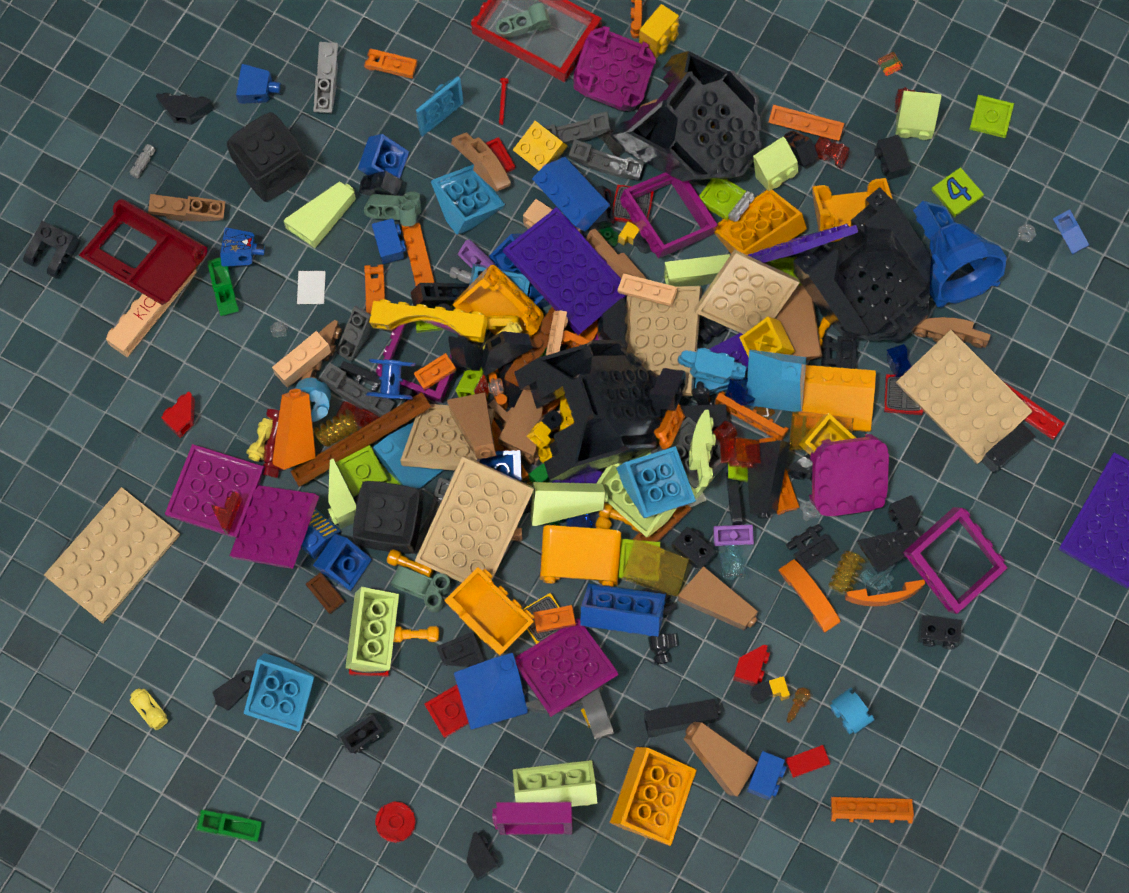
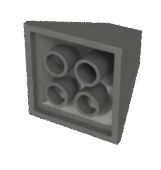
[651,417,728,489]

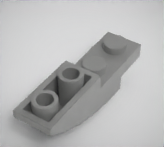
[313,42,338,113]

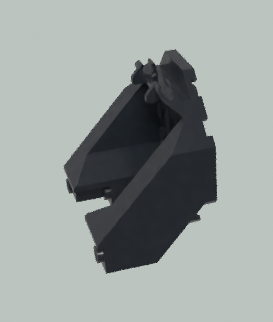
[611,51,762,182]
[793,187,931,342]
[514,340,667,481]

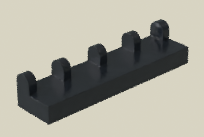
[340,360,414,402]

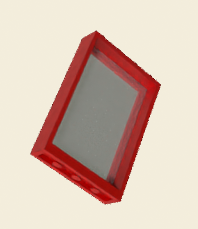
[471,0,602,82]

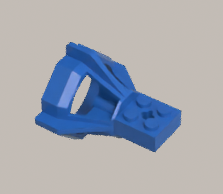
[913,201,1007,308]

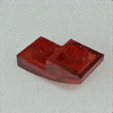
[335,401,380,430]

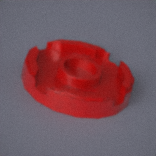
[375,802,416,843]

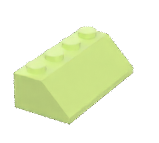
[596,461,677,537]
[346,587,399,672]
[513,760,597,806]

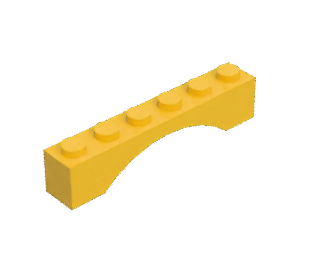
[369,299,488,343]

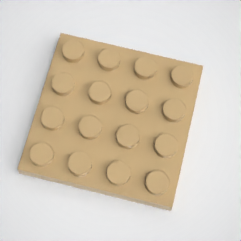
[694,249,799,334]
[400,404,495,471]

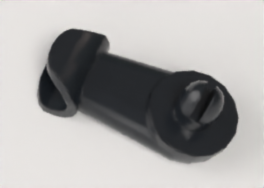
[692,381,712,405]

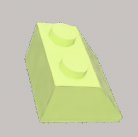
[753,137,798,191]

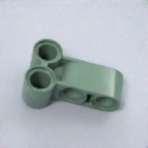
[496,3,552,39]
[364,192,421,226]
[390,566,451,613]

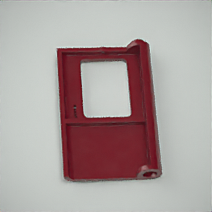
[78,199,207,305]

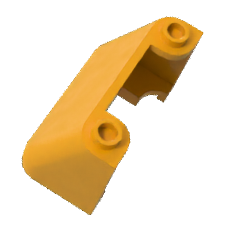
[812,178,893,242]
[453,265,544,336]
[540,525,621,587]

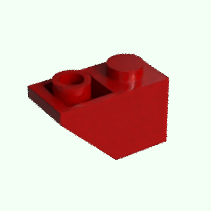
[161,392,195,438]
[733,645,770,686]

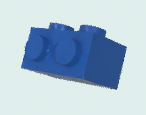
[372,218,406,264]
[747,751,786,800]

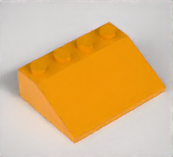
[714,190,807,255]
[794,365,876,432]
[610,747,696,846]

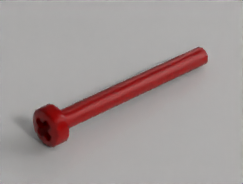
[499,78,509,125]

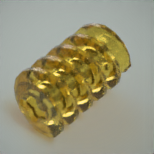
[314,409,358,447]
[828,551,866,595]

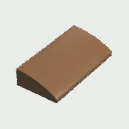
[775,286,822,361]

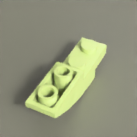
[689,410,716,487]

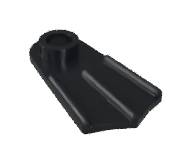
[212,670,253,711]

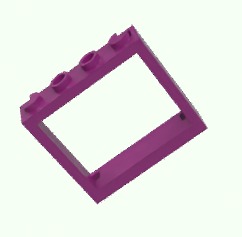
[620,173,718,259]
[376,321,460,403]
[903,507,1007,614]
[493,802,572,835]

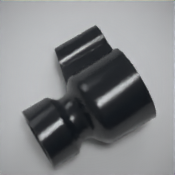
[698,316,726,344]
[648,634,678,665]

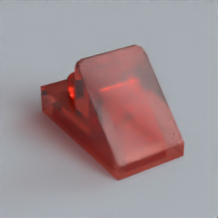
[211,491,242,534]

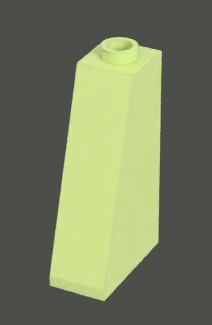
[284,182,356,248]
[664,254,730,287]
[530,482,608,526]

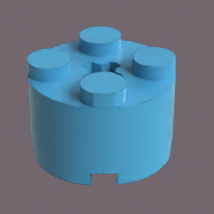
[294,378,331,422]
[830,687,874,734]

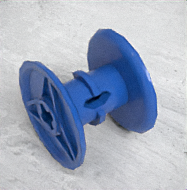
[366,359,416,399]

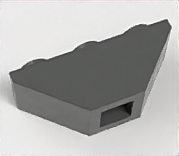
[336,306,373,362]

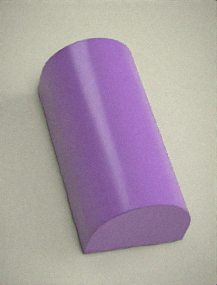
[457,240,496,268]
[713,525,754,546]

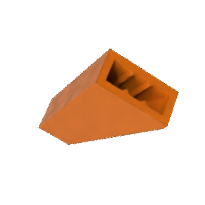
[273,389,316,470]

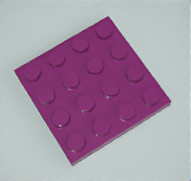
[165,444,265,538]
[229,485,319,569]
[514,618,618,717]

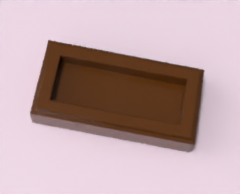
[305,572,345,615]

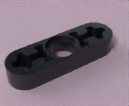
[726,472,742,526]

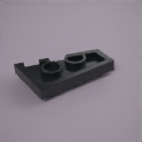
[856,526,923,574]

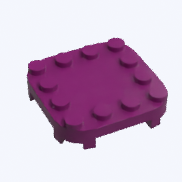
[573,26,656,112]
[809,434,889,516]

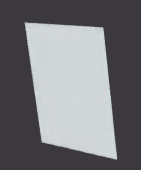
[297,271,325,304]

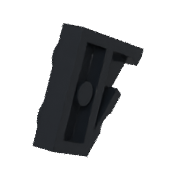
[436,632,484,667]

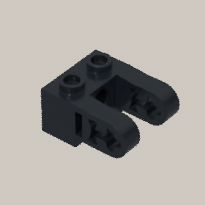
[23,220,81,279]

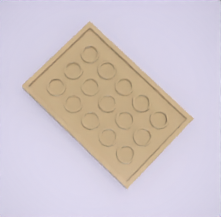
[625,286,702,396]
[896,330,1032,464]
[415,455,534,582]
[44,487,180,623]

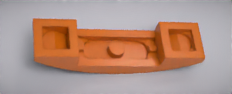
[778,559,841,633]
[845,580,925,606]

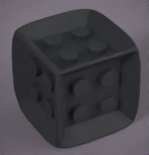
[227,112,309,202]
[352,481,424,554]

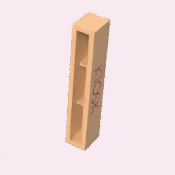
[106,269,197,357]

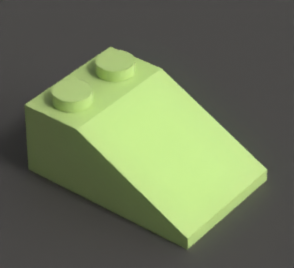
[895,91,941,140]
[328,459,356,529]

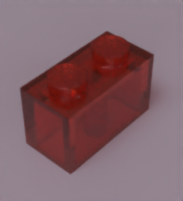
[720,437,761,468]

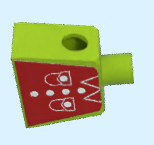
[456,367,490,399]

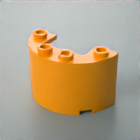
[444,567,535,656]

